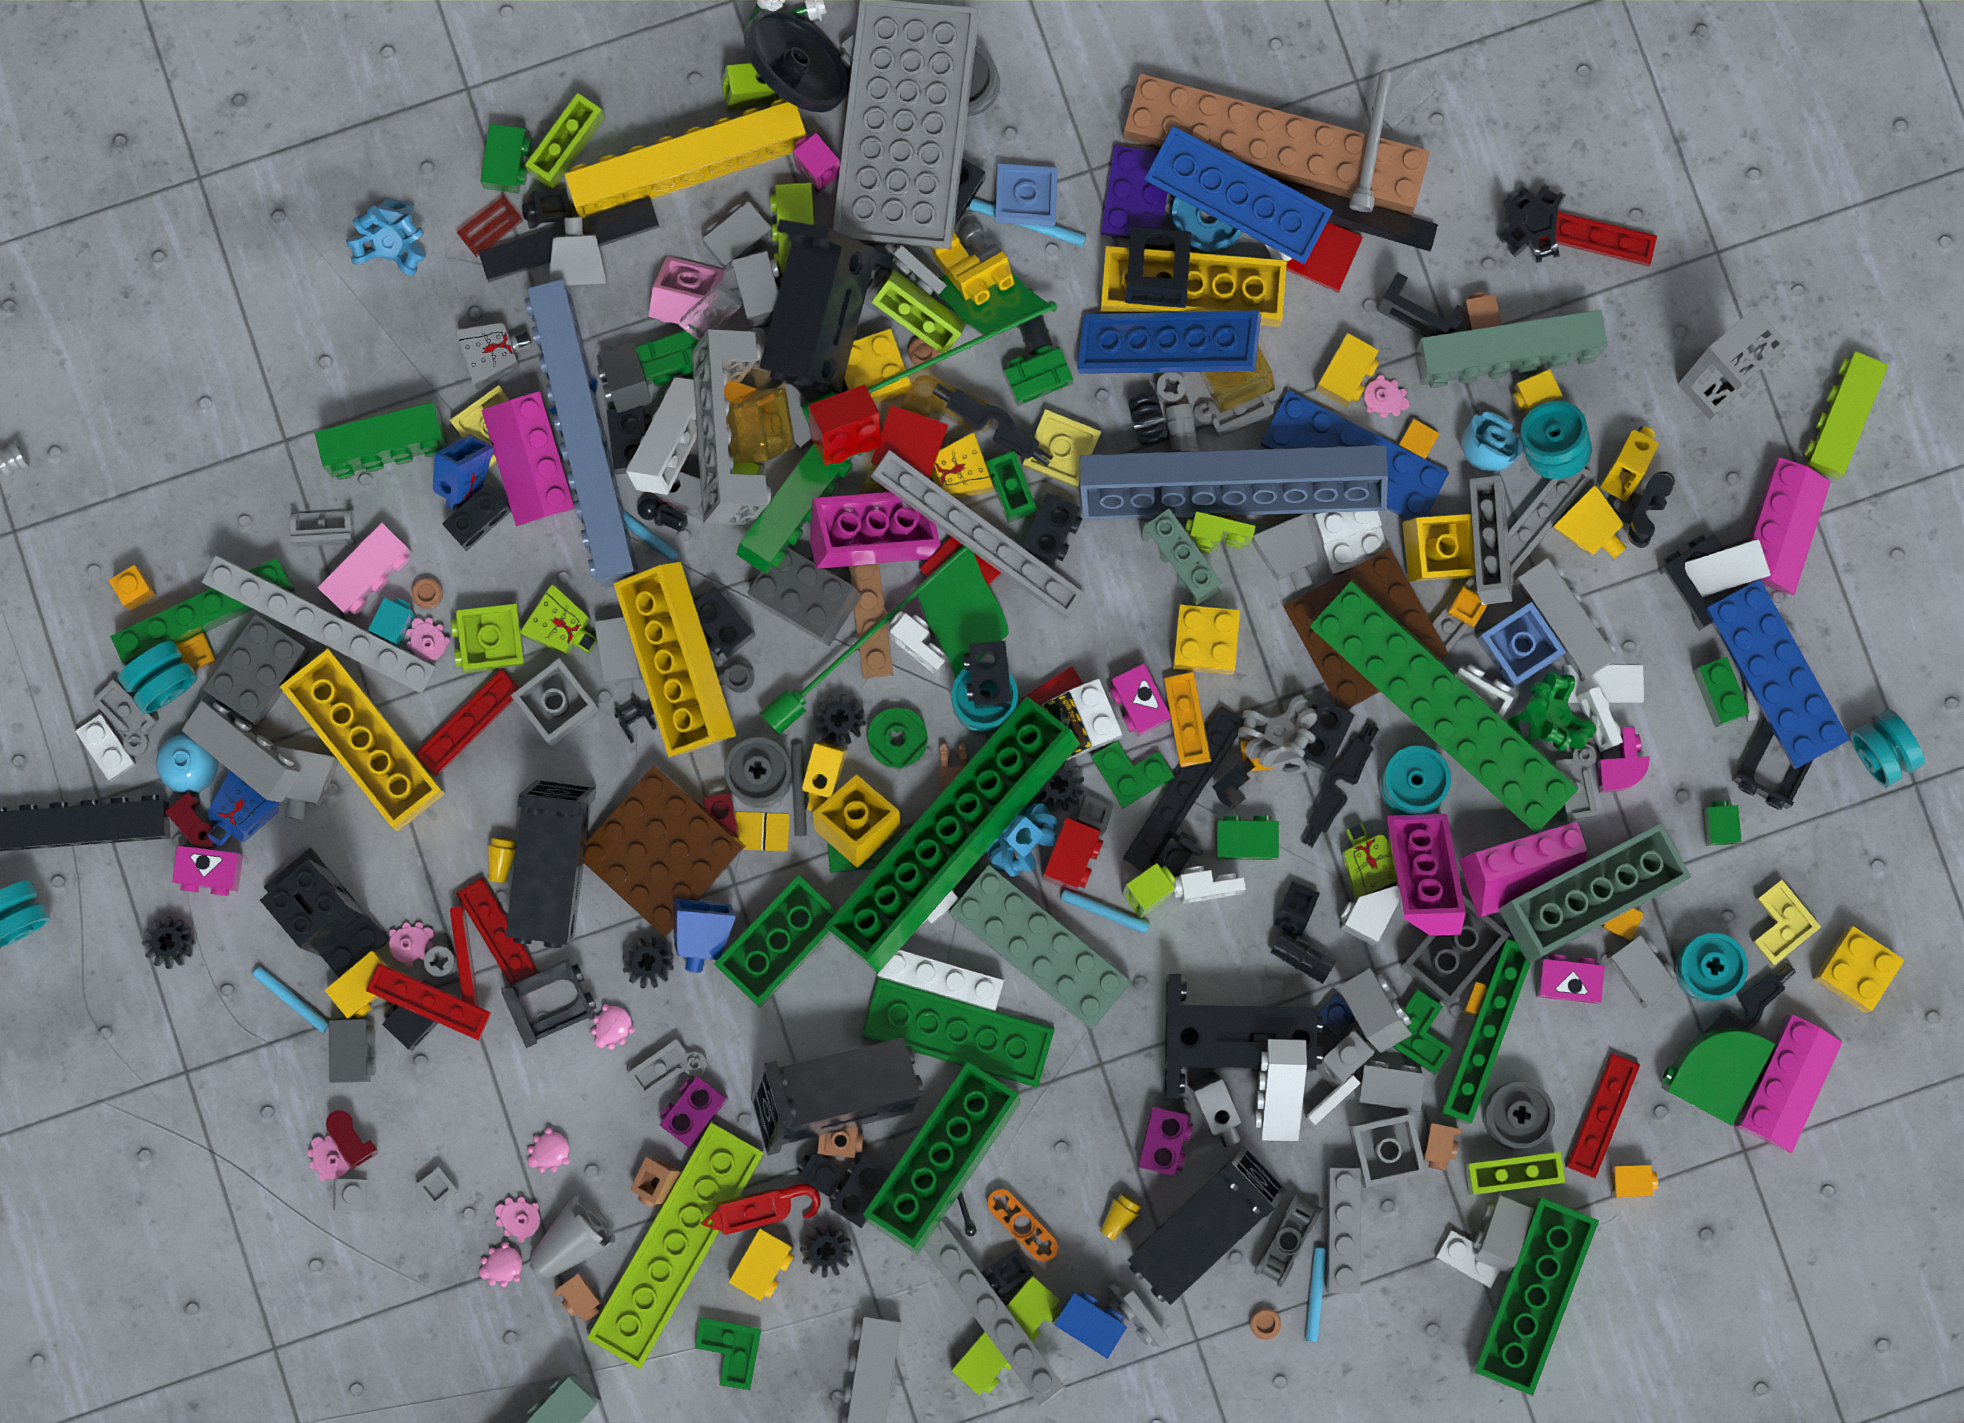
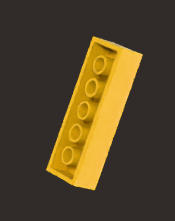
[1100,246,1287,327]
[613,562,736,758]
[280,649,445,832]

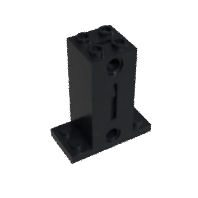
[759,219,893,393]
[506,780,596,948]
[260,847,389,978]
[1164,974,1323,1100]
[751,1037,923,1156]
[1127,1146,1286,1305]

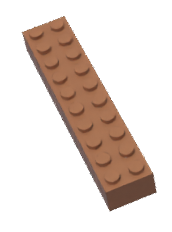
[1123,74,1430,216]

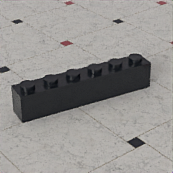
[0,795,171,852]

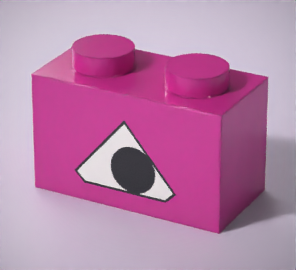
[793,133,840,193]
[1108,664,1172,737]
[172,846,243,896]
[1536,954,1605,1004]

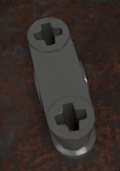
[1253,1194,1322,1287]

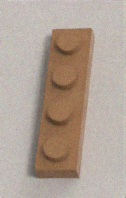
[849,564,894,679]

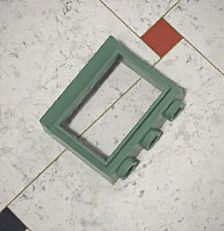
[1141,509,1223,606]

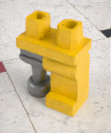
[931,222,1014,305]

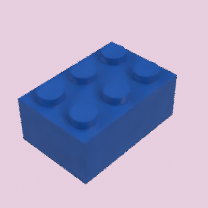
[1053,1290,1127,1359]

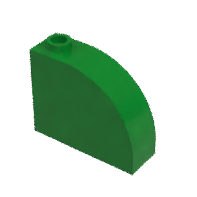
[1661,1028,1775,1126]

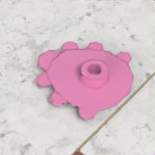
[1364,375,1409,418]
[406,618,450,662]
[389,922,434,967]
[590,1004,635,1050]
[527,1127,570,1173]
[307,1136,349,1181]
[495,1197,540,1243]
[479,1241,522,1288]

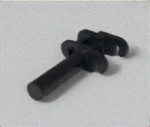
[614,697,656,744]

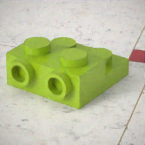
[1185,511,1256,554]
[450,604,524,674]

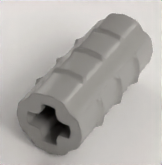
[1165,404,1199,453]

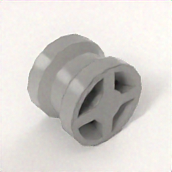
[1156,372,1186,406]
[0,440,29,478]
[424,946,457,978]

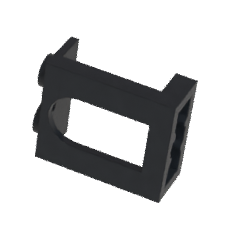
[1125,227,1191,308]
[1377,272,1462,337]
[1659,534,1748,631]
[1732,718,1813,810]
[501,959,597,1048]

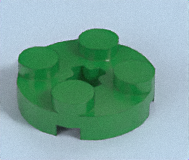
[867,708,928,770]

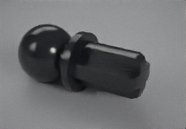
[637,496,688,532]

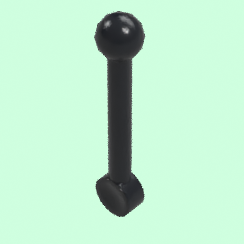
[957,1191,977,1237]

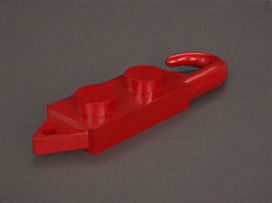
[701,1184,821,1235]

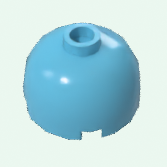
[1461,412,1524,472]
[156,734,219,794]

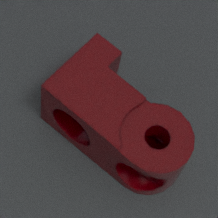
[165,792,217,850]
[703,792,740,840]
[326,1110,378,1171]

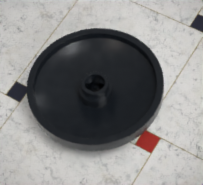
[744,9,849,113]

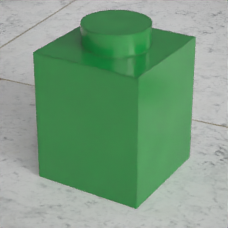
[1703,800,1742,846]

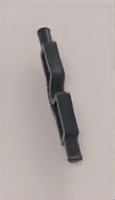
[932,382,1053,467]
[1301,723,1379,848]
[1699,963,1796,1036]

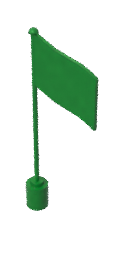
[800,271,1057,427]
[759,545,1009,735]

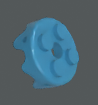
[1172,197,1243,254]

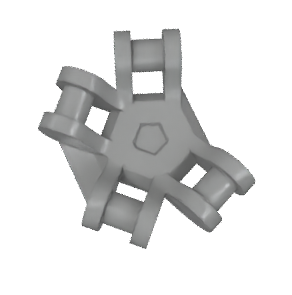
[1238,695,1317,777]

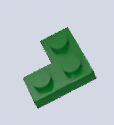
[1091,741,1174,809]
[1392,989,1452,1075]
[695,1317,762,1391]

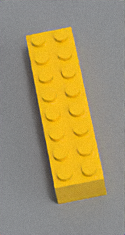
[564,99,806,219]

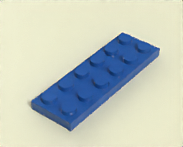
[1144,126,1333,265]
[1077,310,1261,374]
[1260,390,1450,520]
[1705,579,1850,770]

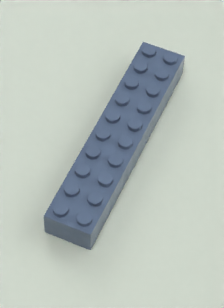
[525,279,639,588]
[1080,445,1388,520]

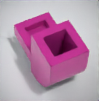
[1596,727,1649,793]

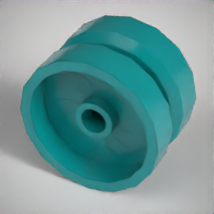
[1520,401,1592,479]
[117,641,198,714]
[951,662,1018,735]
[1850,709,1925,788]
[1379,746,1451,815]
[0,880,51,948]
[1674,933,1748,1002]

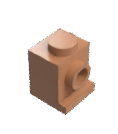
[1423,1123,1462,1171]
[817,1127,864,1158]
[630,1157,683,1207]
[553,1273,602,1323]

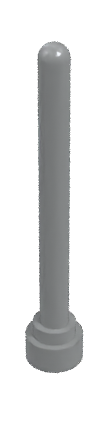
[1349,69,1391,212]

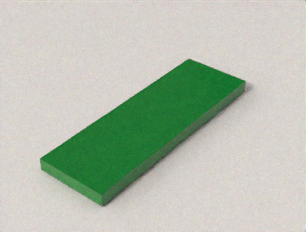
[861,977,1055,1088]

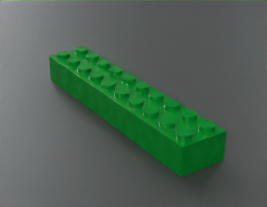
[1309,579,1579,834]
[825,697,1080,973]

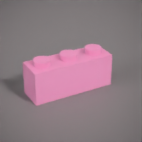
[318,523,411,617]

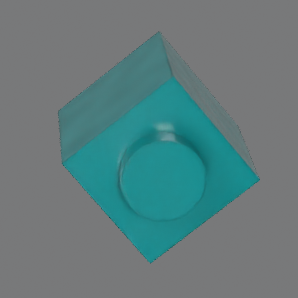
[368,597,415,647]

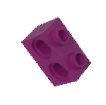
[659,1076,728,1148]
[1138,1107,1193,1176]

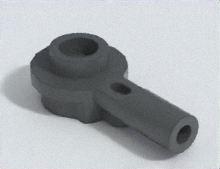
[716,663,755,693]

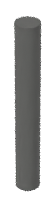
[791,744,807,836]

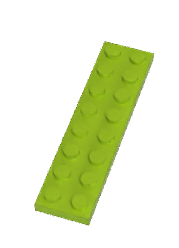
[587,1122,765,1370]

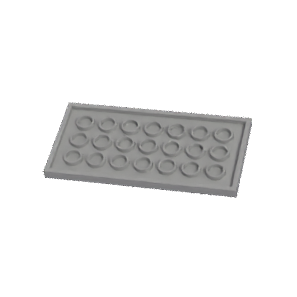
[833,0,980,250]

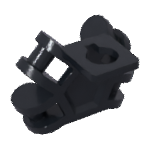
[1498,183,1566,263]
[1608,471,1675,548]

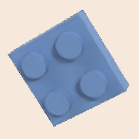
[995,163,1057,227]

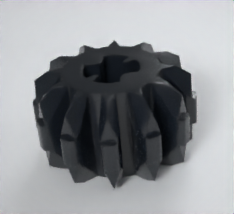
[1128,393,1168,446]
[814,694,866,746]
[1036,761,1084,811]
[142,916,196,969]
[622,937,674,989]
[800,1225,853,1278]

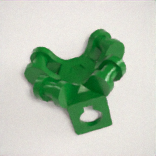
[1508,672,1597,751]

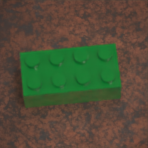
[314,402,449,480]
[714,875,837,1008]

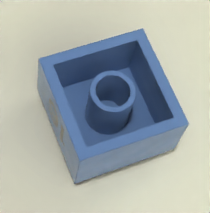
[1477,602,1566,690]

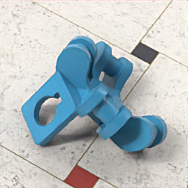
[346,198,426,276]
[986,803,1058,877]

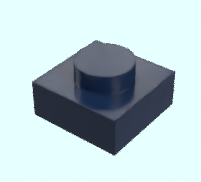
[1317,994,1355,1038]

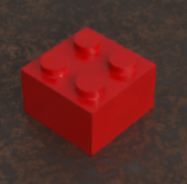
[808,384,881,466]
[1043,817,1104,893]

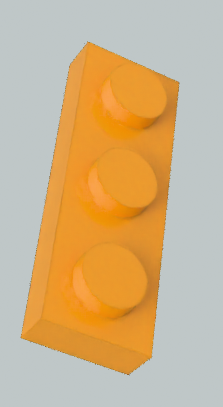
[1164,672,1211,767]

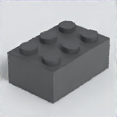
[747,547,861,646]
[203,614,310,727]
[1400,895,1510,1007]

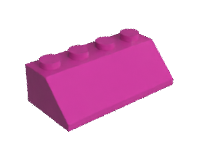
[481,391,575,527]
[1747,457,1831,596]
[810,492,941,569]
[1386,814,1466,936]
[1459,822,1587,918]
[1735,1014,1842,1153]

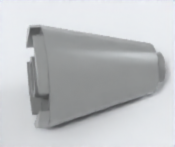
[529,1195,615,1279]

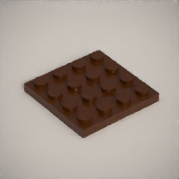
[1283,548,1449,710]
[584,764,746,937]

